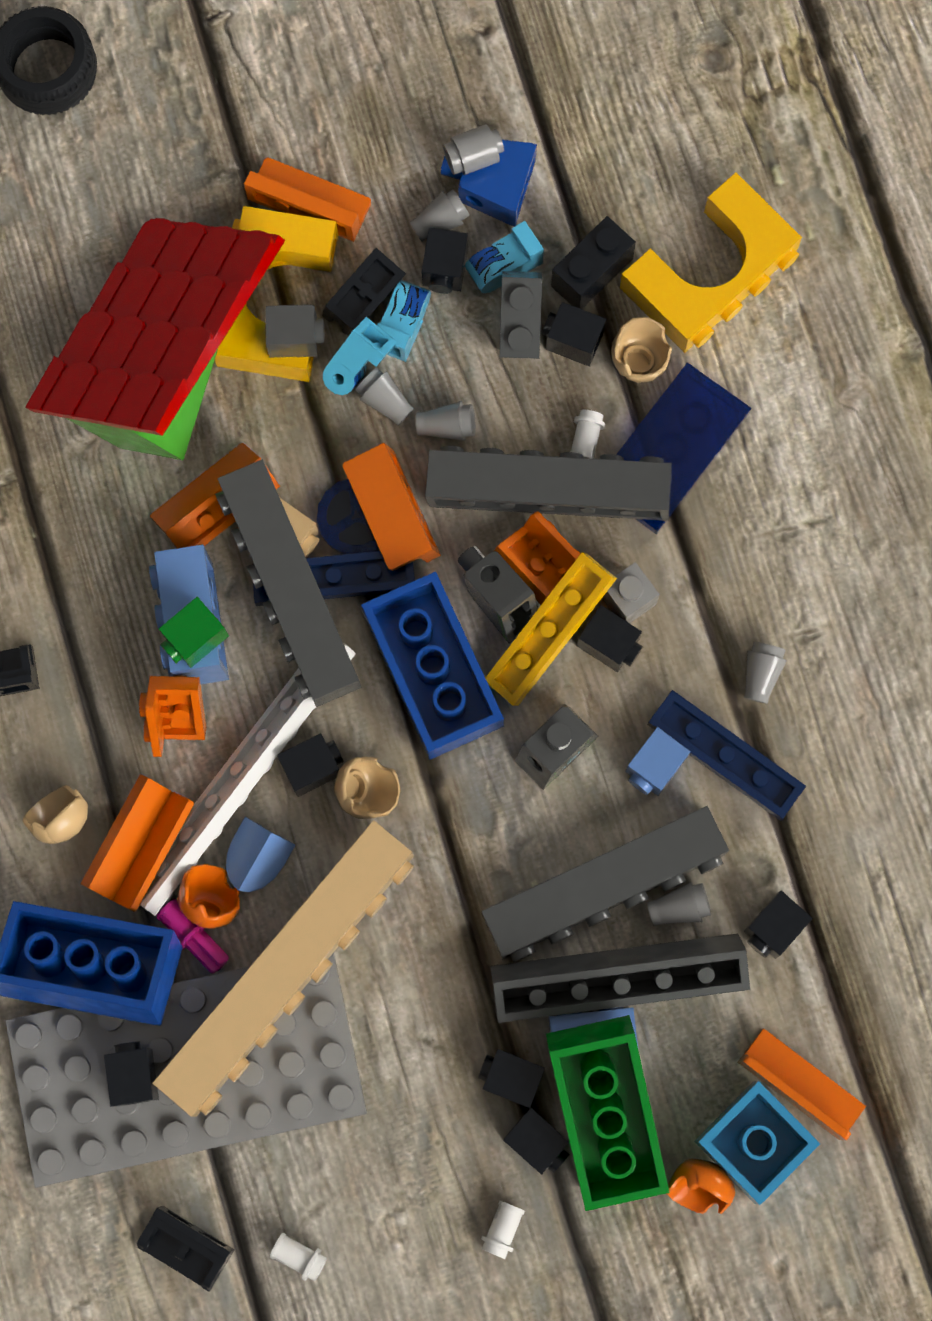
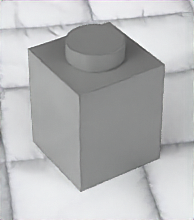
[602,562,660,623]

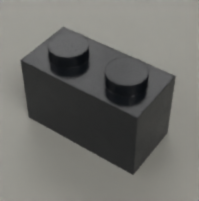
[551,216,636,309]

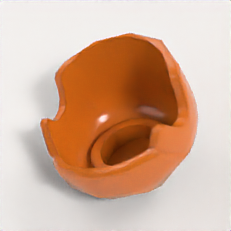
[177,864,240,929]
[666,1158,735,1214]

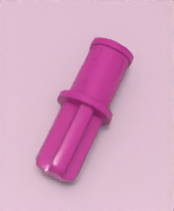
[156,899,229,973]

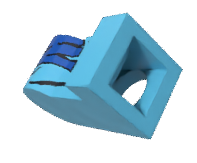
[464,221,544,293]
[377,280,431,362]
[323,317,397,395]

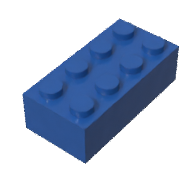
[361,571,504,760]
[0,901,183,1026]

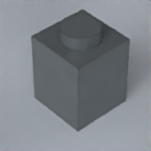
[266,305,325,358]

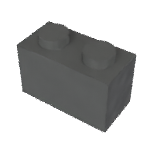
[499,271,542,359]

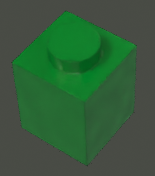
[159,596,229,668]

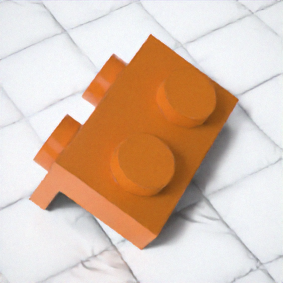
[494,511,581,605]
[139,675,207,757]

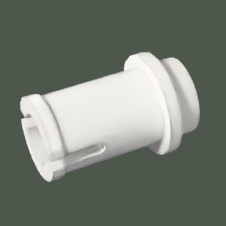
[570,410,606,459]
[481,1200,525,1259]
[270,1233,327,1281]

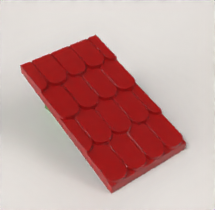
[25,218,285,460]

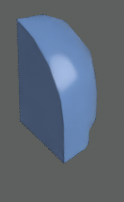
[226,817,295,892]

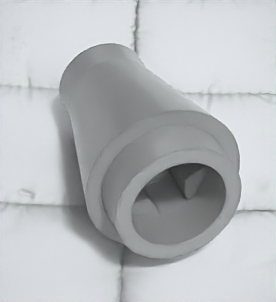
[409,189,470,242]
[355,367,414,426]
[416,401,476,441]
[744,642,787,704]
[647,882,711,926]

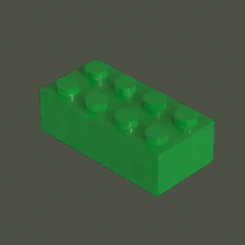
[546,1015,670,1211]

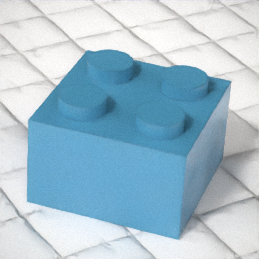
[694,1081,820,1205]

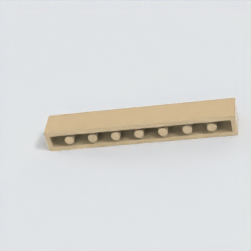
[152,820,414,1117]

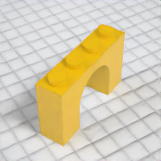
[620,172,802,353]
[215,206,338,382]

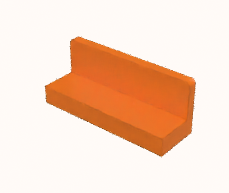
[244,157,371,242]
[150,443,280,549]
[343,443,441,571]
[80,774,194,912]
[737,1028,866,1141]

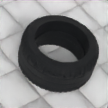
[0,6,97,115]

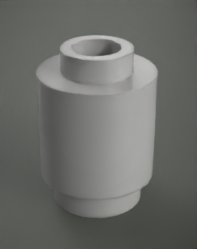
[443,124,504,175]

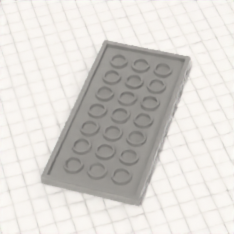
[5,953,367,1188]

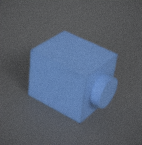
[625,727,691,796]

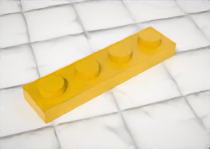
[485,552,617,706]

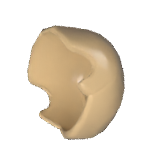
[611,317,672,383]
[334,756,401,819]
[23,785,88,844]

